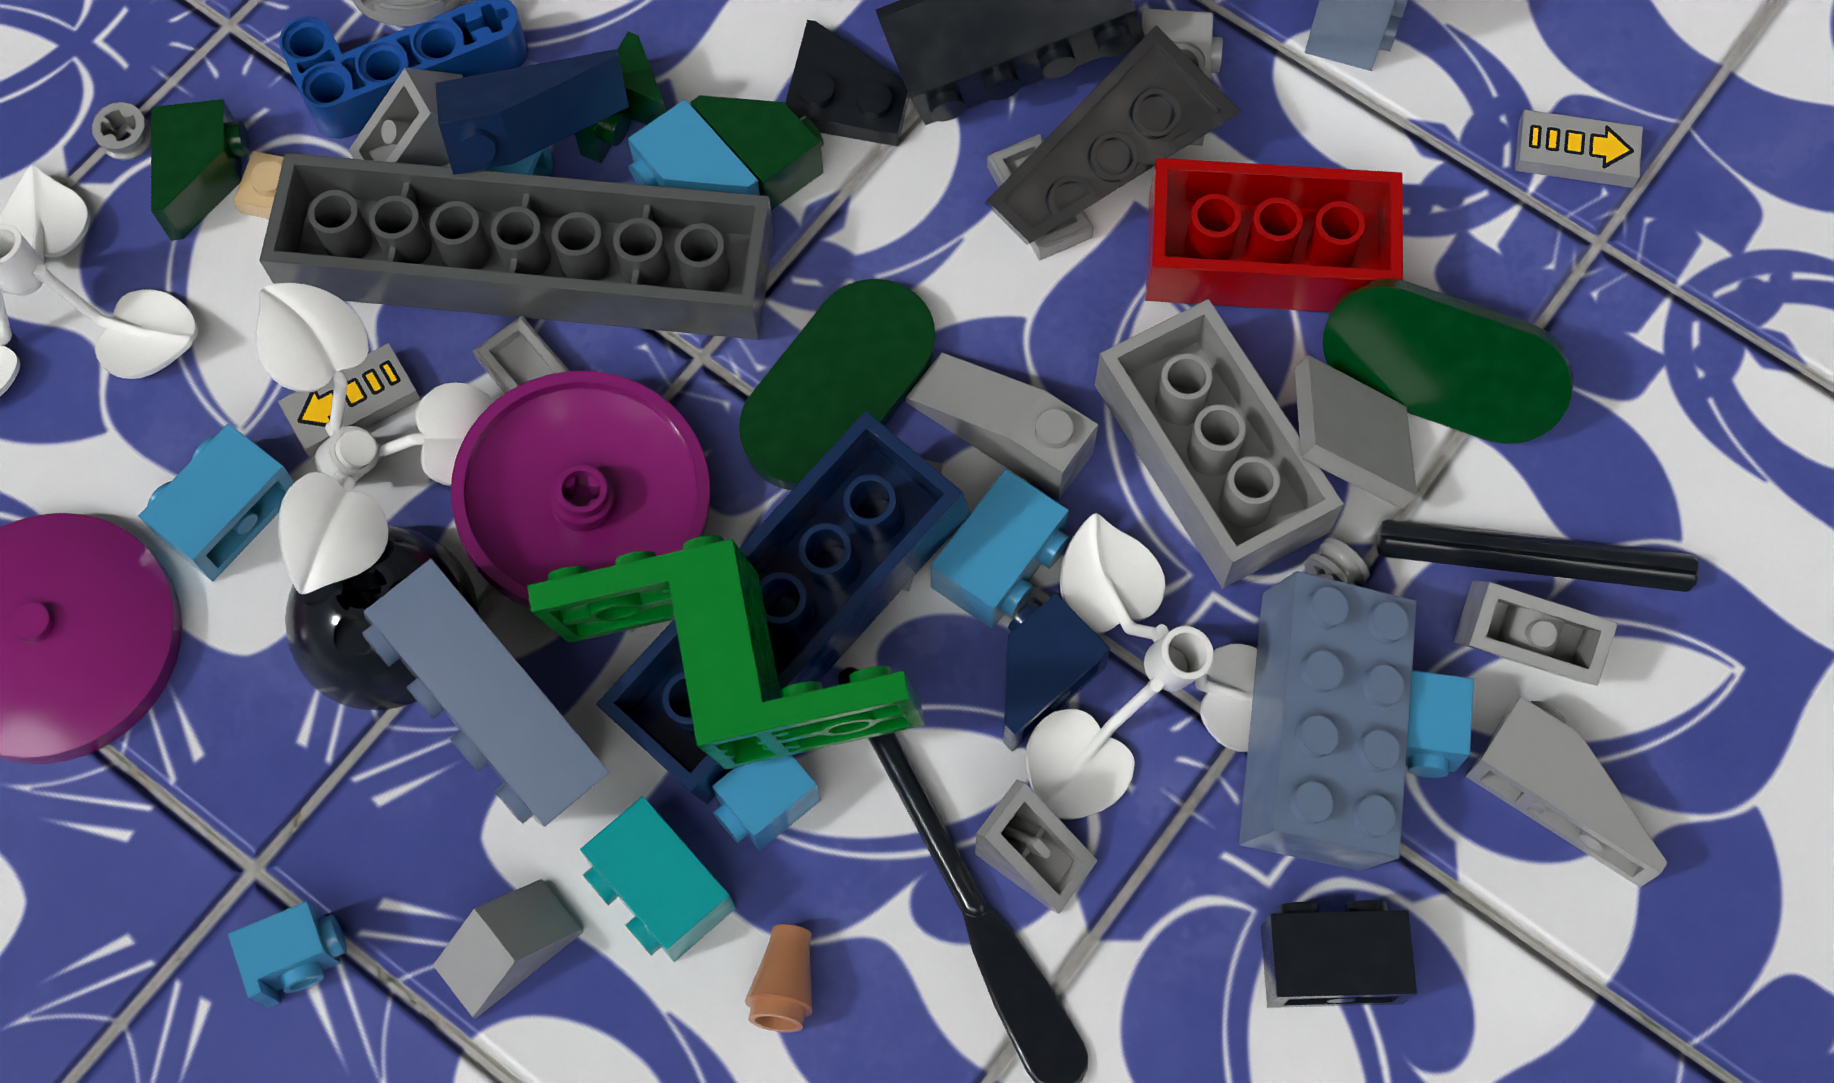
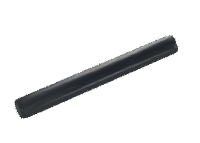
[1376,519,1699,592]

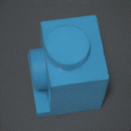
[228,901,347,1008]

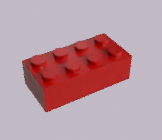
[1145,158,1403,312]

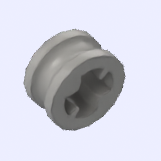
[92,102,151,161]
[1304,537,1370,585]

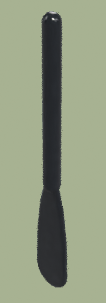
[838,667,1088,1083]

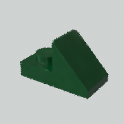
[575,32,666,163]

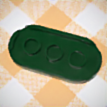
[1323,278,1574,444]
[739,279,935,490]

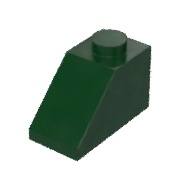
[690,95,824,210]
[151,99,250,241]

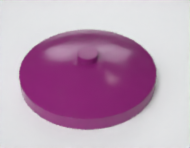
[451,371,710,609]
[0,513,182,764]

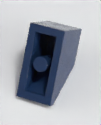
[1003,593,1111,752]

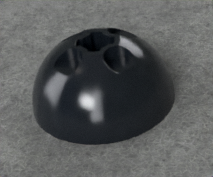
[285,525,478,710]

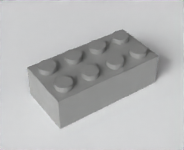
[1095,299,1344,589]

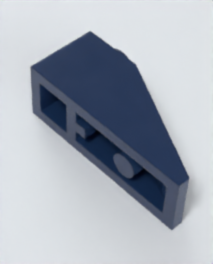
[435,49,629,175]

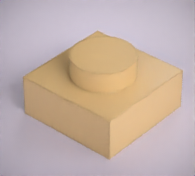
[233,151,284,219]

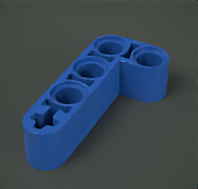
[279,0,528,139]

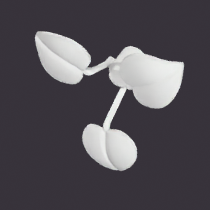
[0,165,198,396]
[255,283,495,594]
[1026,513,1257,820]

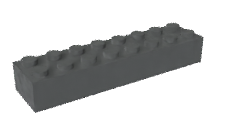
[259,153,774,340]

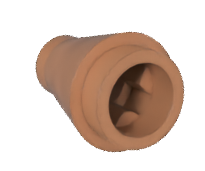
[745,924,813,1032]

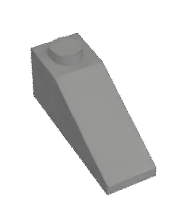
[906,352,1098,501]
[1466,696,1668,888]

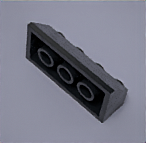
[876,0,1145,125]

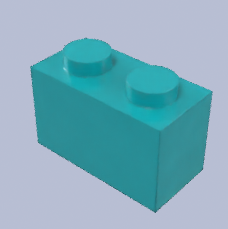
[580,796,736,962]

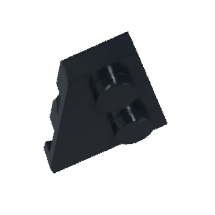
[785,20,910,147]

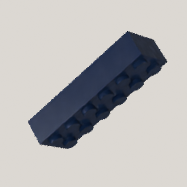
[595,411,970,804]

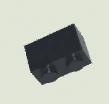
[1261,900,1417,1008]

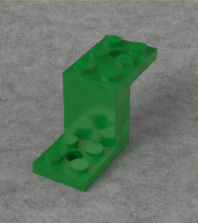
[527,535,925,769]

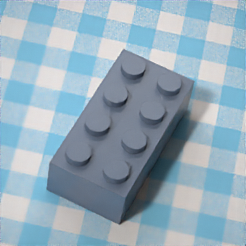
[362,558,610,827]
[1239,571,1417,871]

